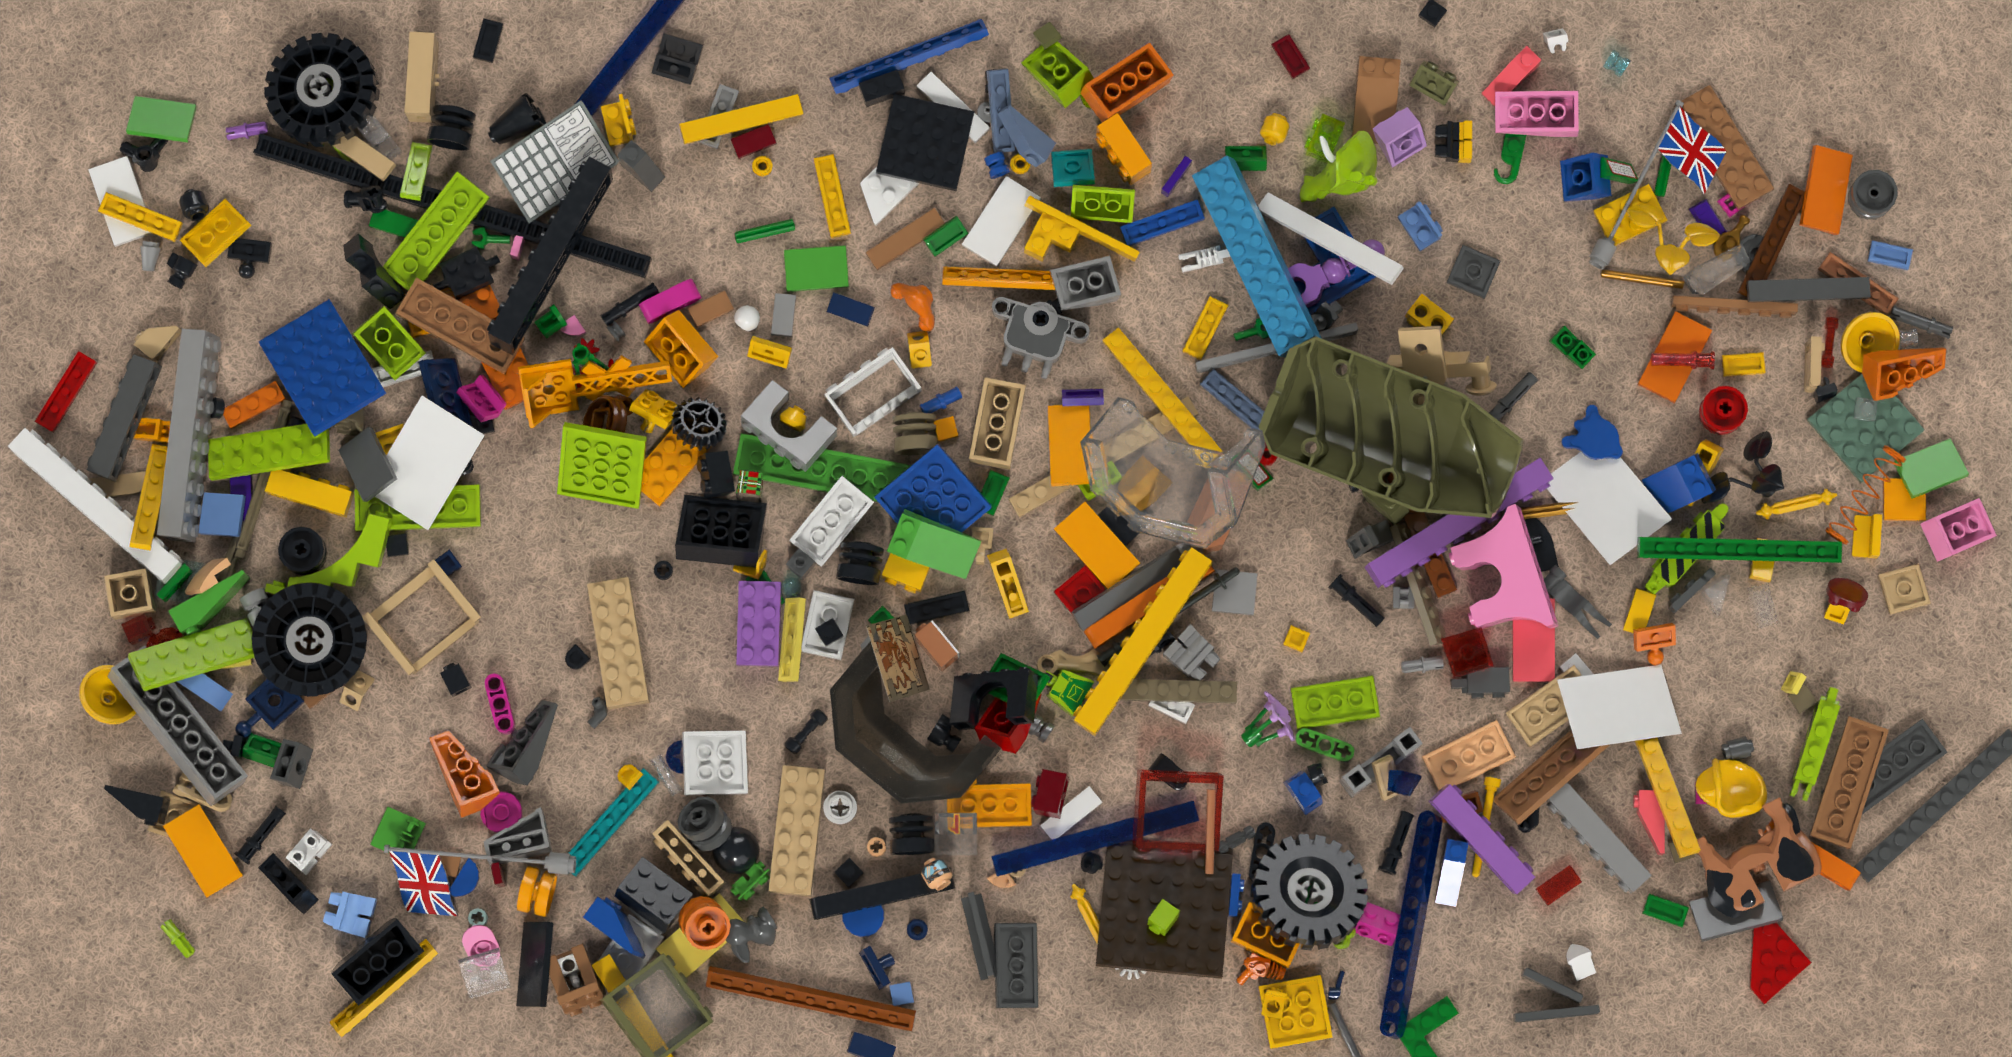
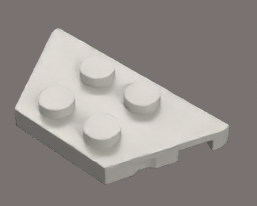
[860,167,919,226]

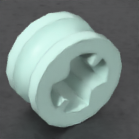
[468,908,488,926]

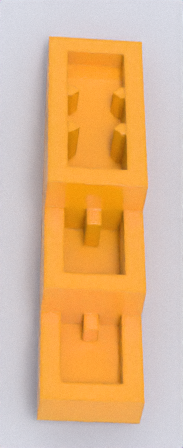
[133,418,171,443]

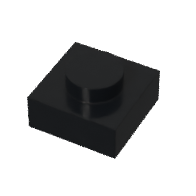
[1418,0,1447,28]
[815,618,844,647]
[834,858,864,888]

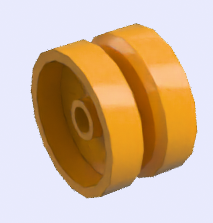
[517,866,557,917]

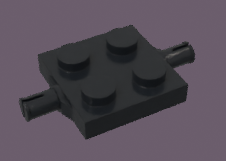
[433,247,501,300]

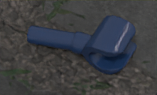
[1328,971,1345,1000]

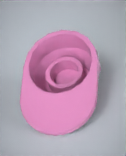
[462,925,500,966]

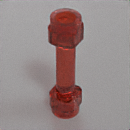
[1821,317,1839,368]

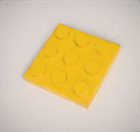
[1258,975,1333,1049]

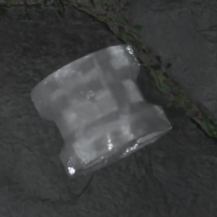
[1899,328,1918,350]

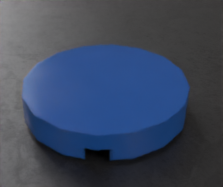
[842,904,884,937]

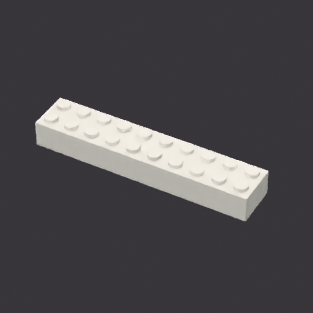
[8,428,184,584]

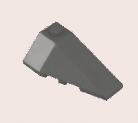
[487,700,558,786]

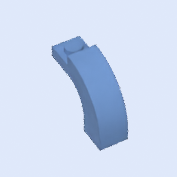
[177,674,233,711]

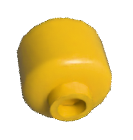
[1260,113,1290,145]

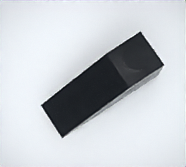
[104,785,170,827]
[258,853,319,914]

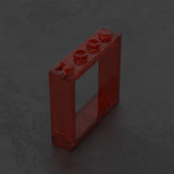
[1133,769,1224,854]

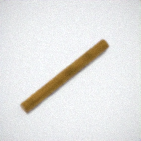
[1601,269,1684,289]

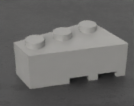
[483,807,552,866]

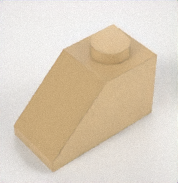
[133,326,181,363]

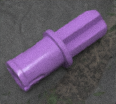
[226,121,268,140]

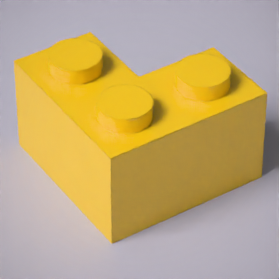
[1024,212,1080,262]

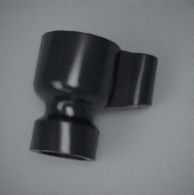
[167,252,197,290]
[927,714,961,753]

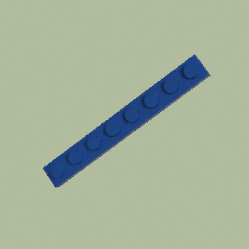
[829,19,989,94]

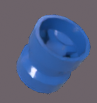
[984,152,1010,179]

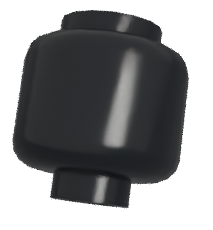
[179,189,209,221]

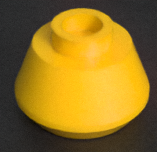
[780,405,807,432]

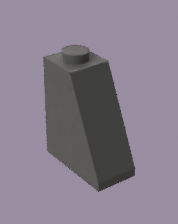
[618,140,665,192]

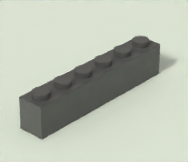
[87,354,162,482]

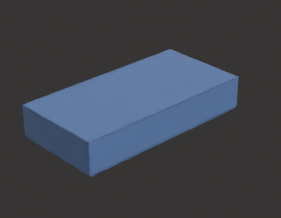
[1867,240,1913,271]

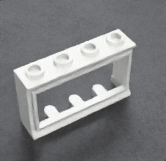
[824,347,922,438]

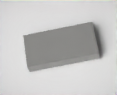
[771,293,796,337]

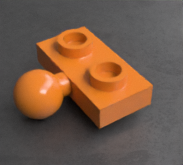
[1633,623,1676,665]

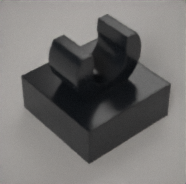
[1813,377,1838,404]
[223,735,246,759]

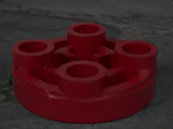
[1826,578,1868,612]

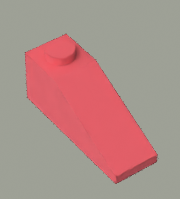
[1481,46,1541,107]
[1633,790,1665,855]

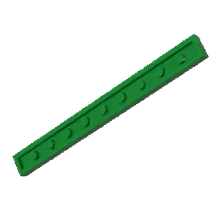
[1637,537,1842,563]

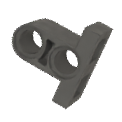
[1346,520,1394,559]

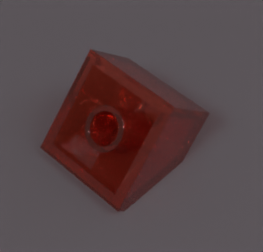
[1441,627,1494,678]

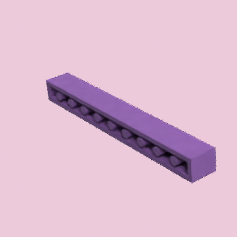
[1365,458,1554,588]

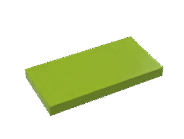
[1290,676,1380,730]

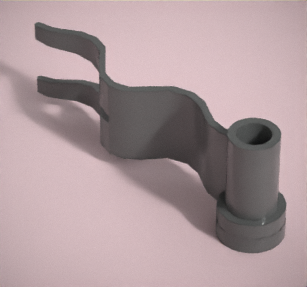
[1544,565,1612,639]

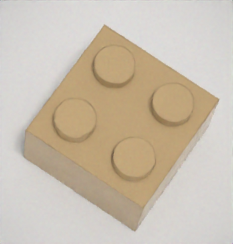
[104,568,156,620]

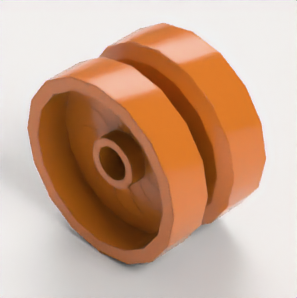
[678,896,731,950]

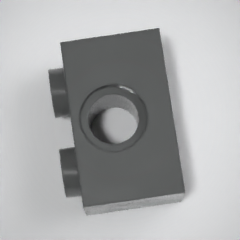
[270,739,313,789]

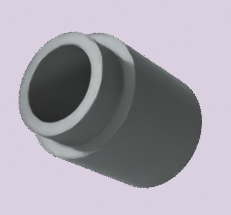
[1721,736,1754,760]

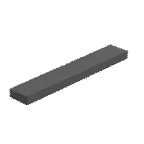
[1746,277,1871,302]
[1072,546,1181,631]

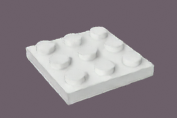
[682,731,748,795]

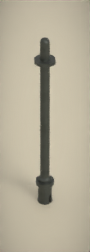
[1097,567,1240,667]

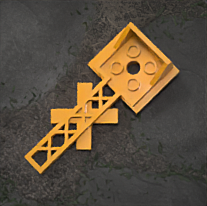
[518,355,672,428]

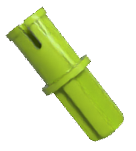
[160,919,195,958]

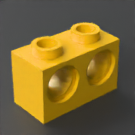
[1405,294,1454,336]

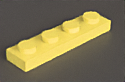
[778,597,806,682]

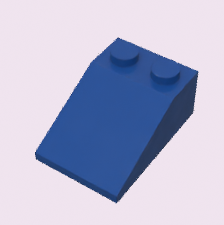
[1641,452,1716,513]
[583,897,646,959]

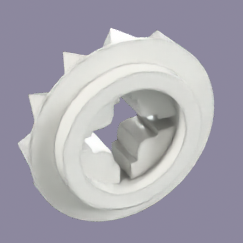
[823,791,857,825]

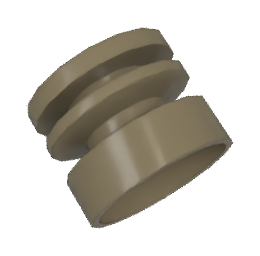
[893,412,937,455]

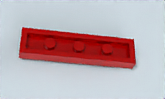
[34,351,97,433]

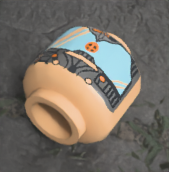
[921,858,952,891]

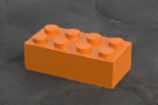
[1080,42,1174,122]

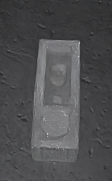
[1683,244,1751,294]

